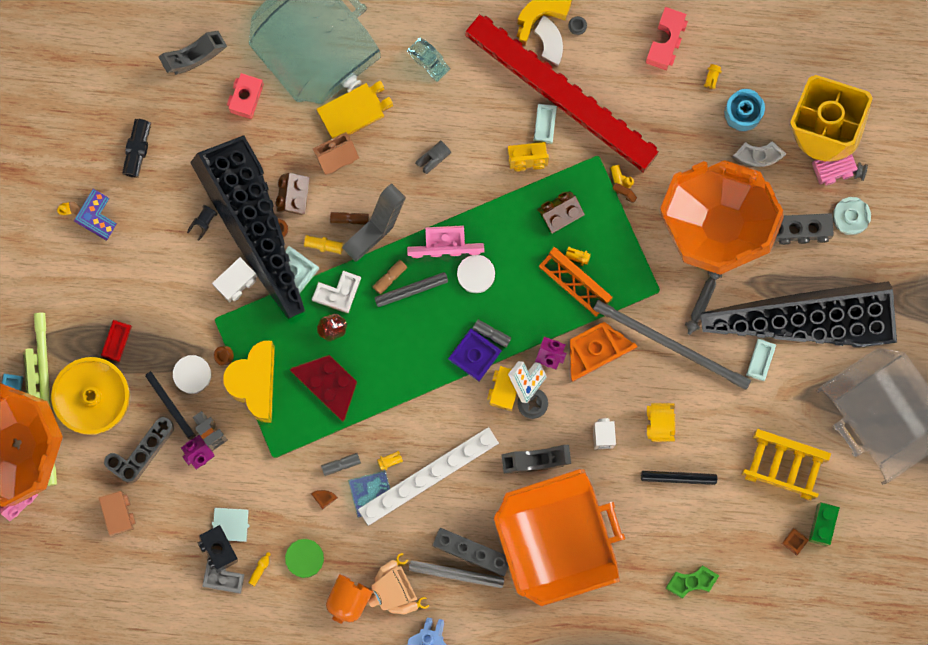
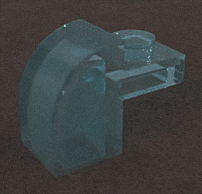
[407,38,450,82]

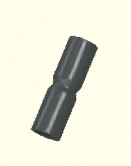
[473,319,511,347]
[321,453,361,476]

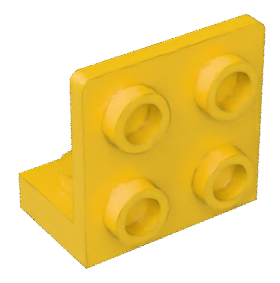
[508,142,549,172]

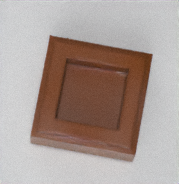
[781,528,809,556]

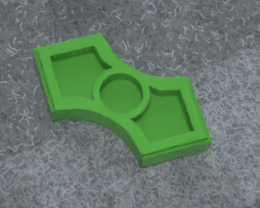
[665,565,719,599]

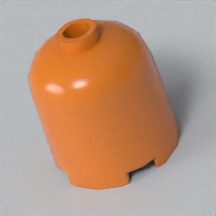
[326,574,373,624]

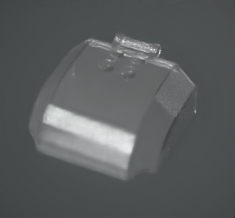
[816,347,928,485]

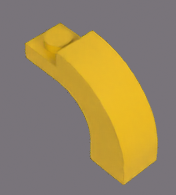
[516,0,572,46]

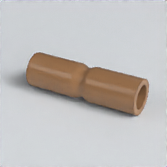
[373,260,407,295]

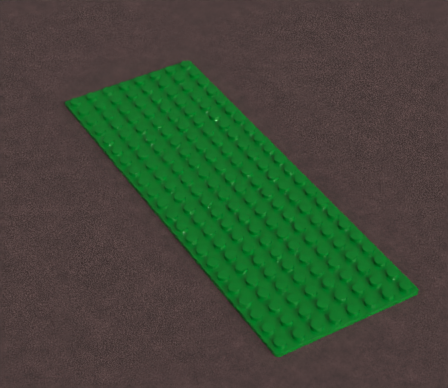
[215,156,660,458]

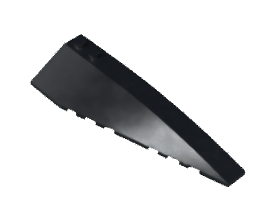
[190,135,305,319]
[700,281,897,348]

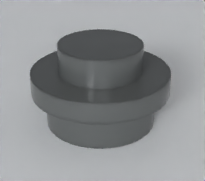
[568,16,587,35]

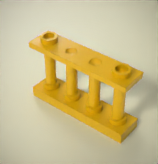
[741,429,831,501]

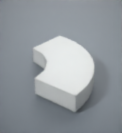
[534,15,563,66]
[732,141,786,167]

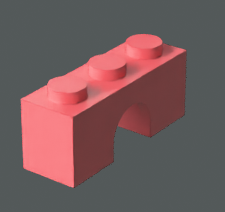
[646,7,688,71]

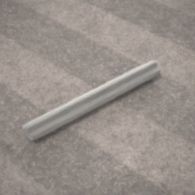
[408,561,504,588]

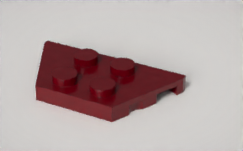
[290,355,357,422]

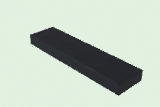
[145,371,196,439]

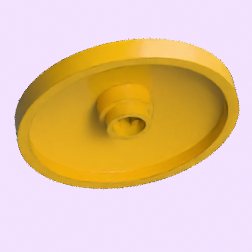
[51,357,130,435]

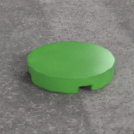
[285,539,324,578]

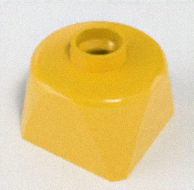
[790,75,873,162]

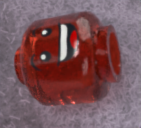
[317,313,347,341]

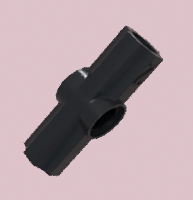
[122,119,151,178]

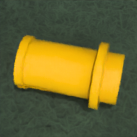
[704,64,722,89]
[566,247,591,265]
[377,451,403,471]

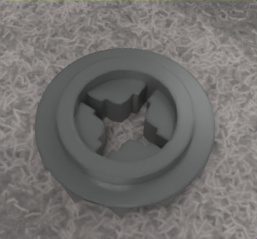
[517,389,548,419]

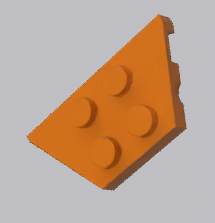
[570,322,638,382]

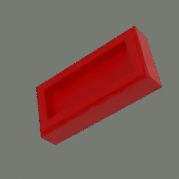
[101,320,132,362]

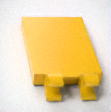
[317,81,393,139]

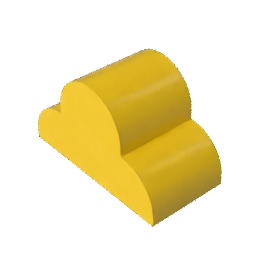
[223,341,275,423]

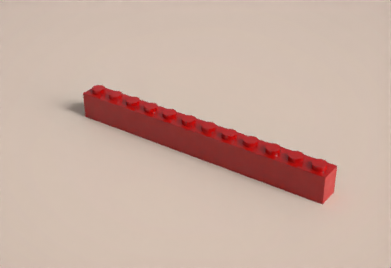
[465,14,659,173]

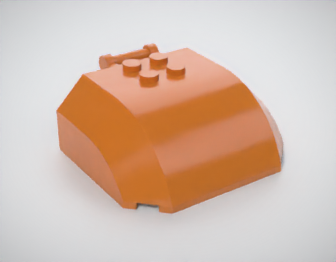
[494,469,625,606]

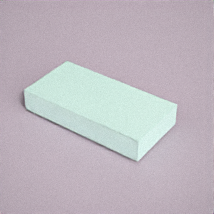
[534,104,557,144]
[746,339,776,381]

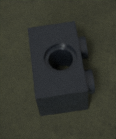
[197,525,238,573]

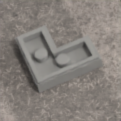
[202,549,245,594]

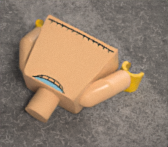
[368,553,429,615]

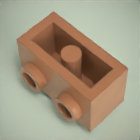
[313,132,359,175]
[99,491,136,536]

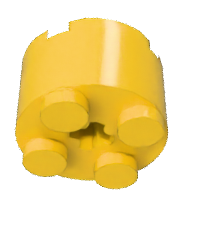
[647,403,675,442]

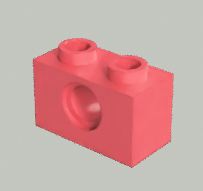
[227,73,264,119]

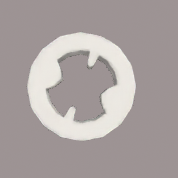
[343,75,362,93]

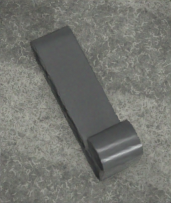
[104,417,174,483]

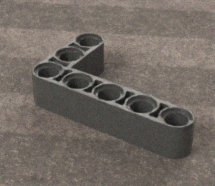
[342,184,406,262]

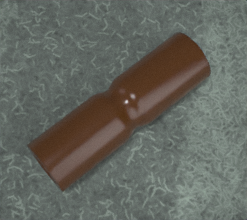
[330,212,369,225]

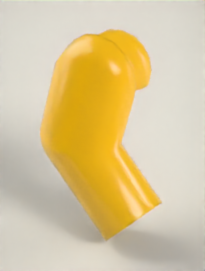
[610,165,634,188]

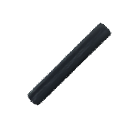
[641,471,718,485]

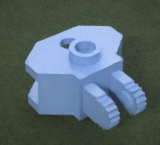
[407,617,446,645]

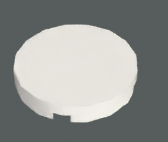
[457,255,495,293]
[173,355,211,394]

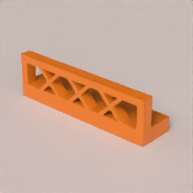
[539,247,612,317]

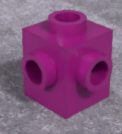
[535,337,567,370]
[181,435,215,470]

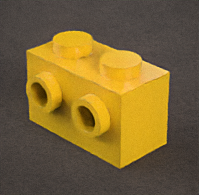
[487,366,517,411]

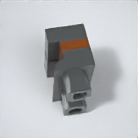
[192,411,228,451]

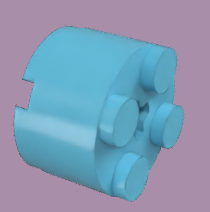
[724,89,765,131]

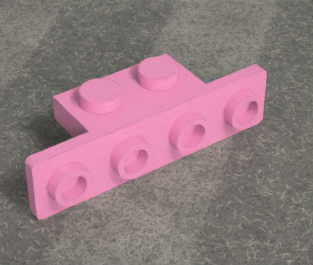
[407,226,484,258]

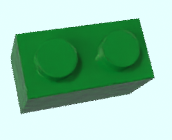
[809,502,840,546]

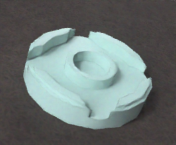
[833,197,871,235]

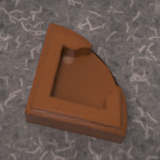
[613,183,637,203]
[311,490,338,509]

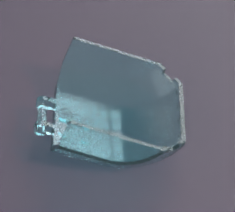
[249,0,381,104]

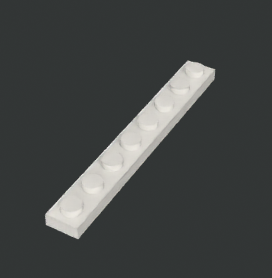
[358,427,499,526]

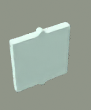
[212,508,250,542]

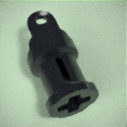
[187,205,218,241]

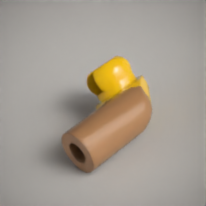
[57,202,81,216]

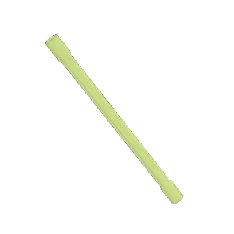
[34,313,57,486]

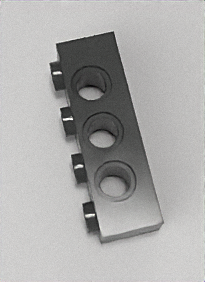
[775,213,834,245]
[432,528,509,577]

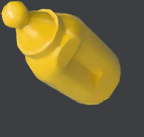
[248,552,271,587]

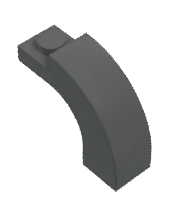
[159,31,227,75]
[501,445,571,474]

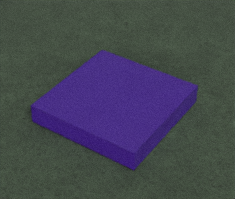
[448,329,502,382]

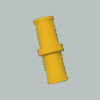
[304,235,344,254]

